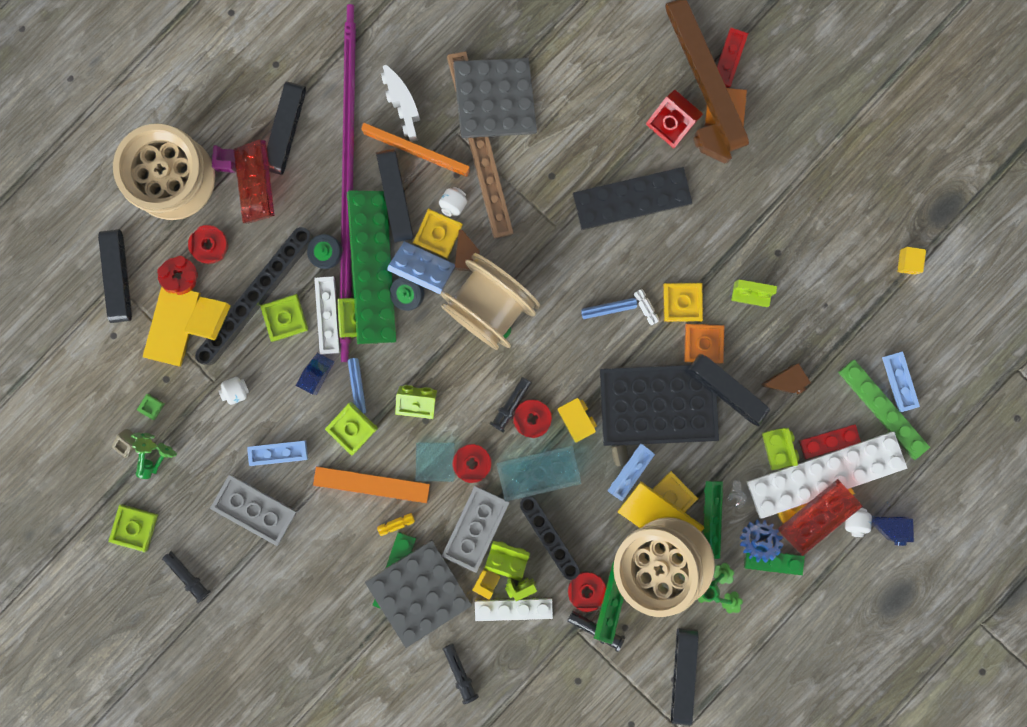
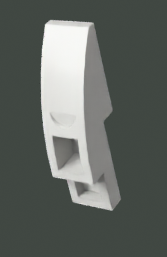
[381,65,420,142]

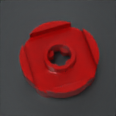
[188,225,228,264]
[157,256,198,295]
[513,400,552,438]
[452,444,491,483]
[568,572,606,612]

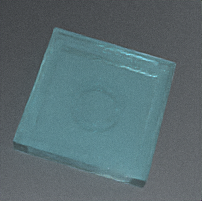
[416,442,455,482]

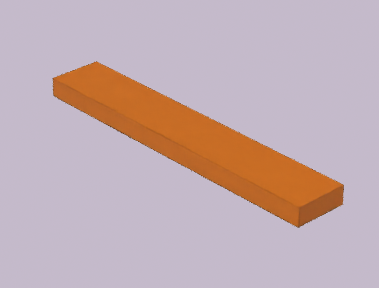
[361,123,470,177]
[313,466,430,503]

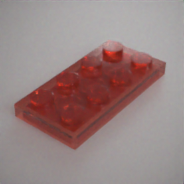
[234,139,275,224]
[778,479,863,556]

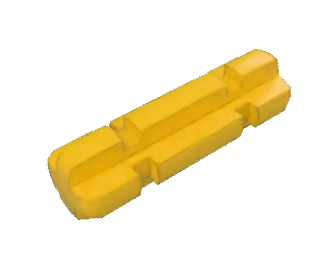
[377,513,415,536]

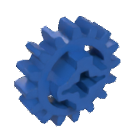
[740,520,783,563]

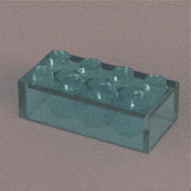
[496,445,581,502]

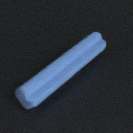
[581,298,637,319]
[348,358,366,414]

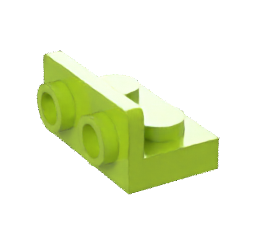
[731,279,777,307]
[395,385,437,419]
[762,427,799,470]
[484,541,530,581]
[505,577,537,602]

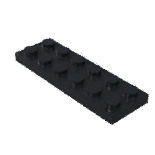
[573,167,692,230]

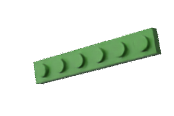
[838,360,930,460]

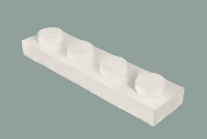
[315,276,340,354]
[475,598,553,621]

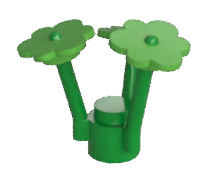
[131,433,177,479]
[698,563,743,614]

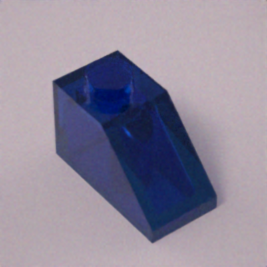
[295,352,335,395]
[872,517,914,546]

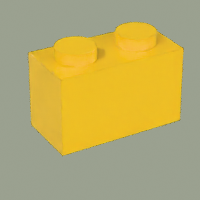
[557,398,597,443]

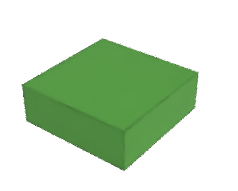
[137,394,165,420]

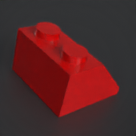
[646,90,703,149]

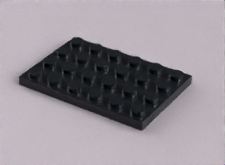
[600,365,719,446]

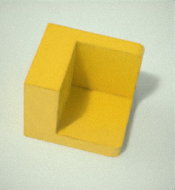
[897,247,926,275]
[472,567,500,600]

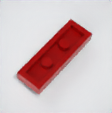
[717,27,748,88]
[799,424,861,459]

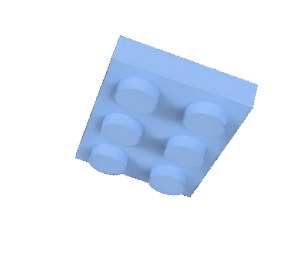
[388,241,455,294]

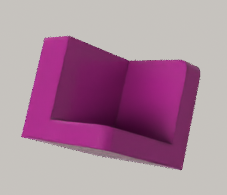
[212,145,237,173]

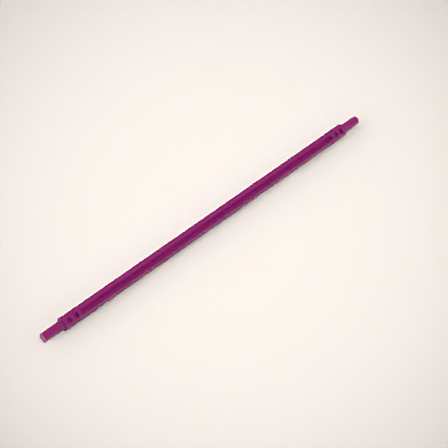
[339,4,356,362]

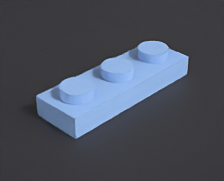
[882,352,920,412]
[247,441,308,466]
[608,444,655,501]

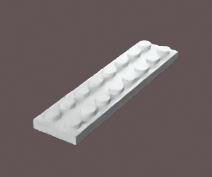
[747,432,907,519]

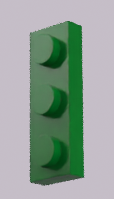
[743,552,805,576]

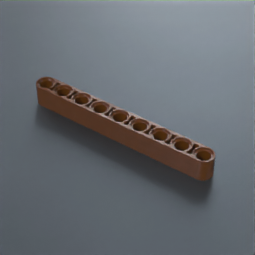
[665,0,749,152]

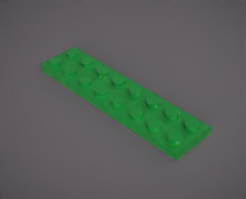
[347,191,396,344]

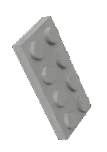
[210,474,298,546]
[442,486,509,573]

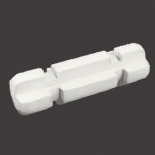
[634,289,659,325]

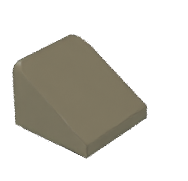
[111,429,136,458]
[611,445,629,466]

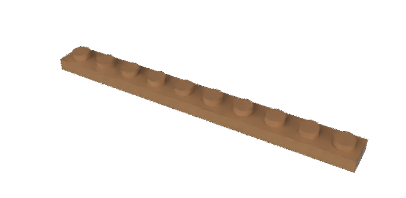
[447,51,513,239]

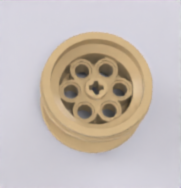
[113,124,215,220]
[440,253,540,350]
[614,518,715,617]

